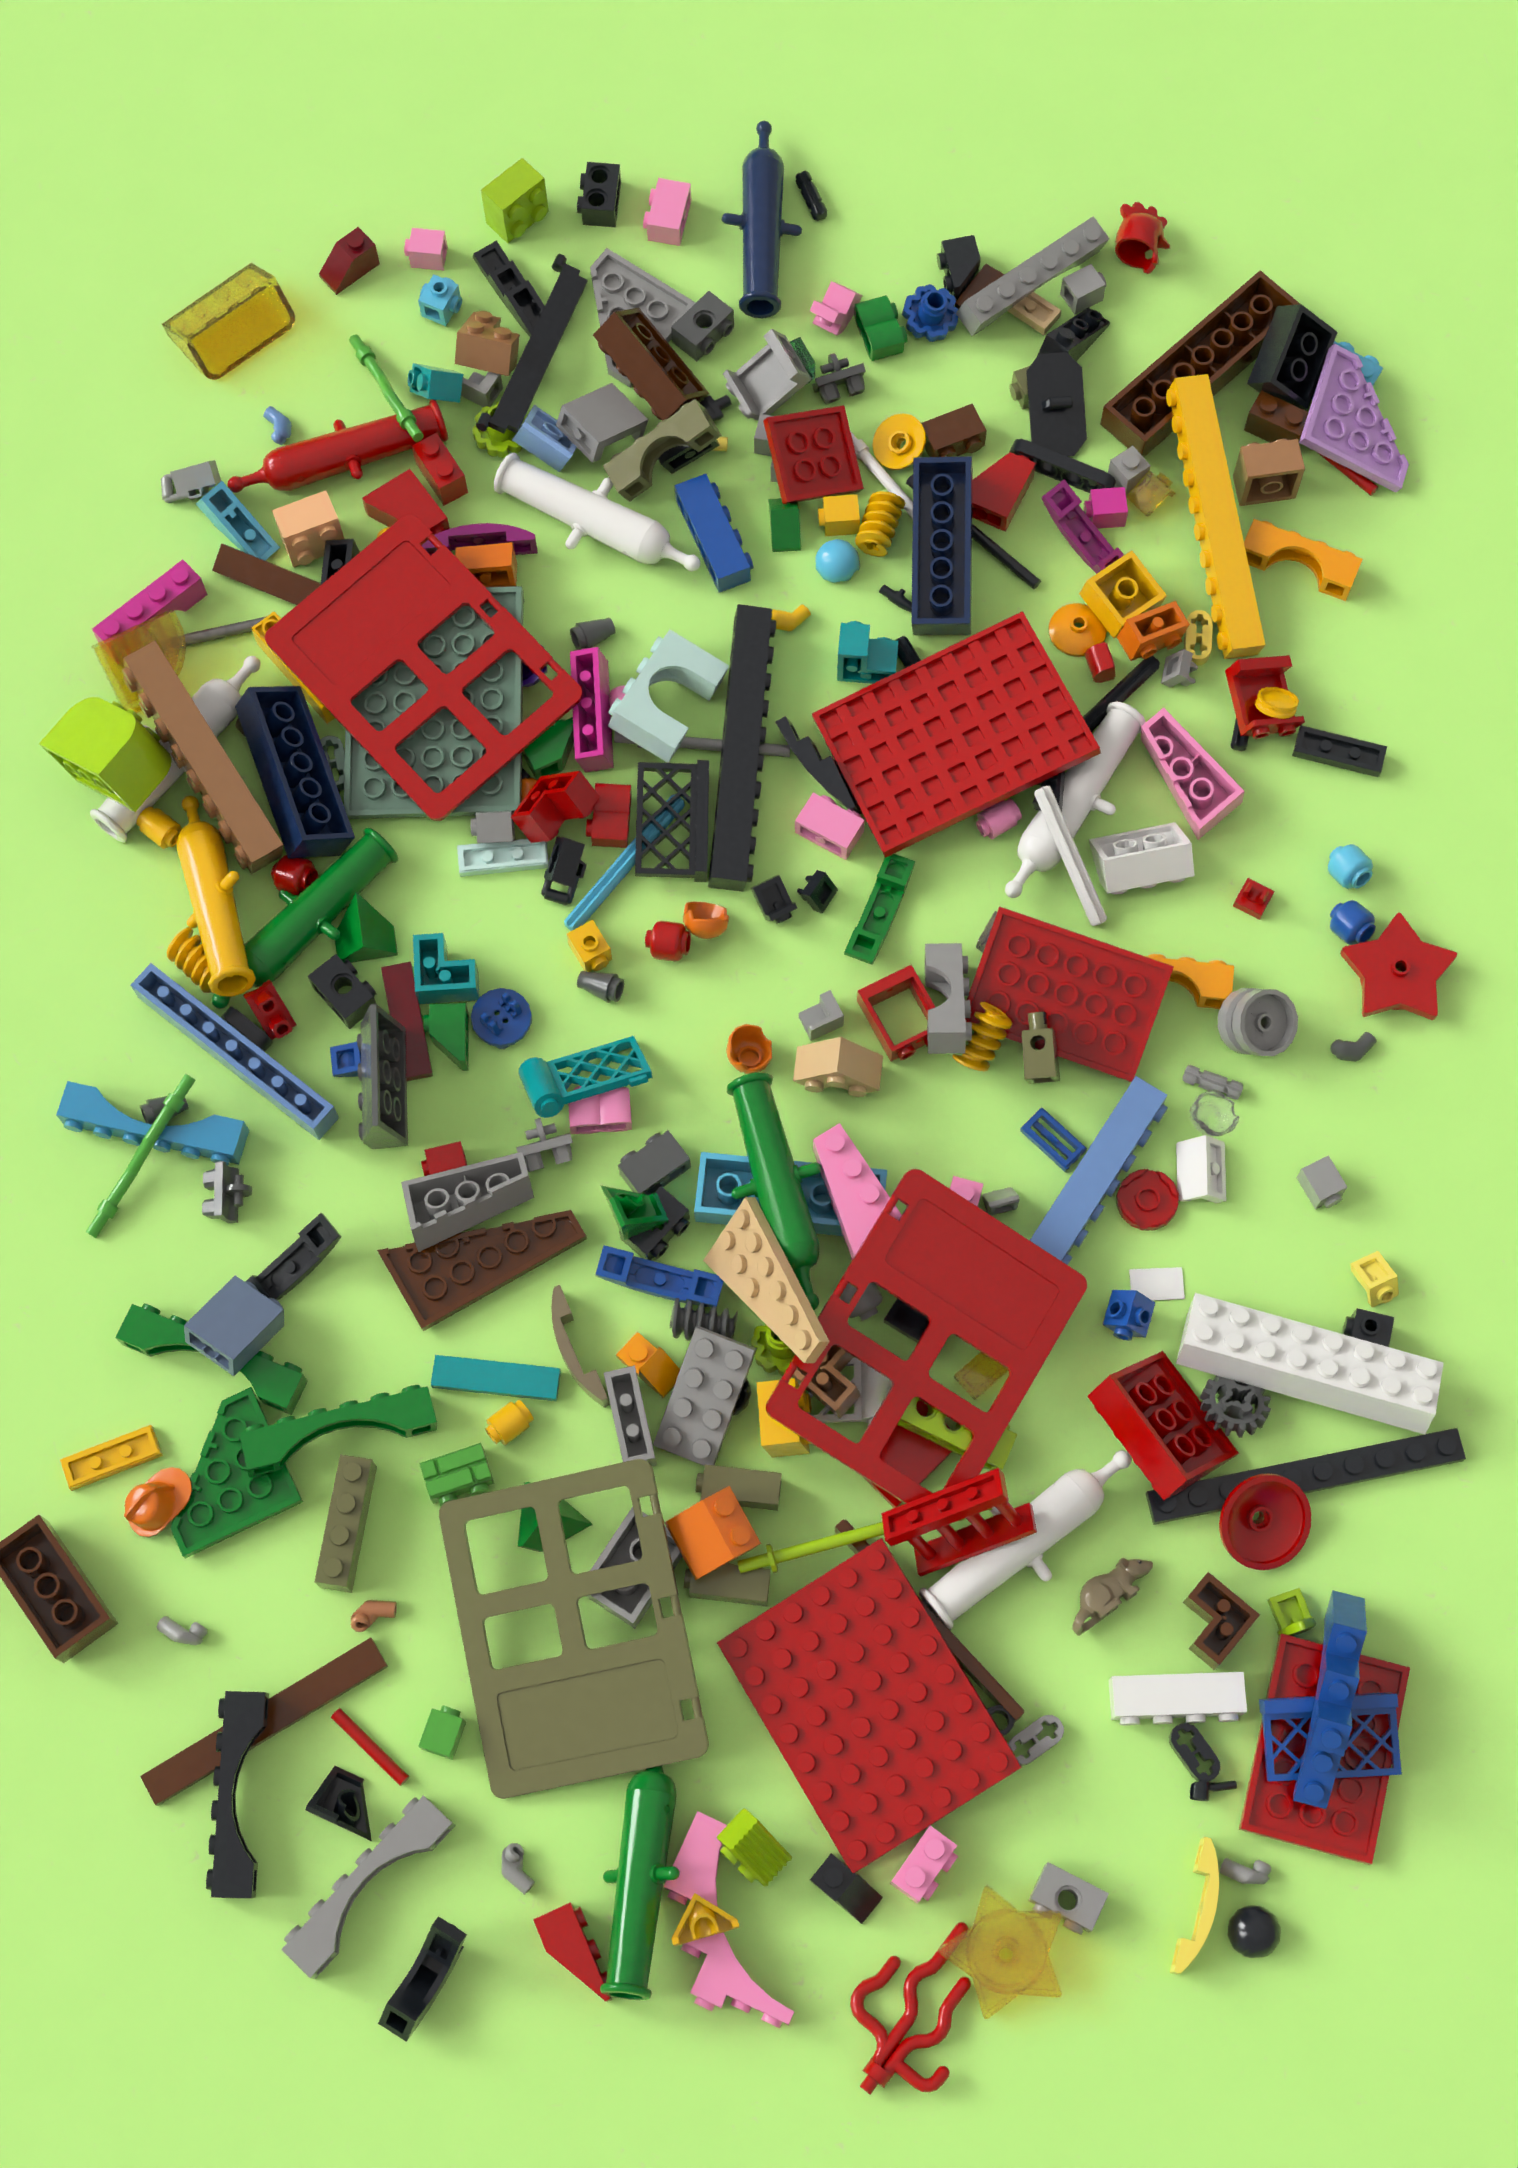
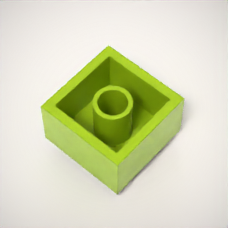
[481,158,549,243]

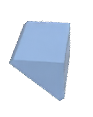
[512,405,576,472]

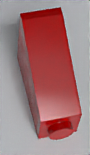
[972,452,1036,532]
[362,469,450,535]

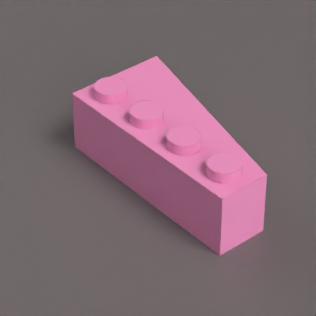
[813,1123,902,1260]

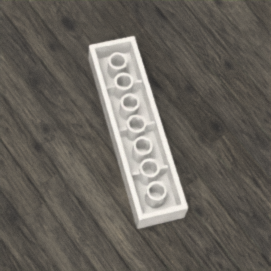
[1176,1293,1444,1435]

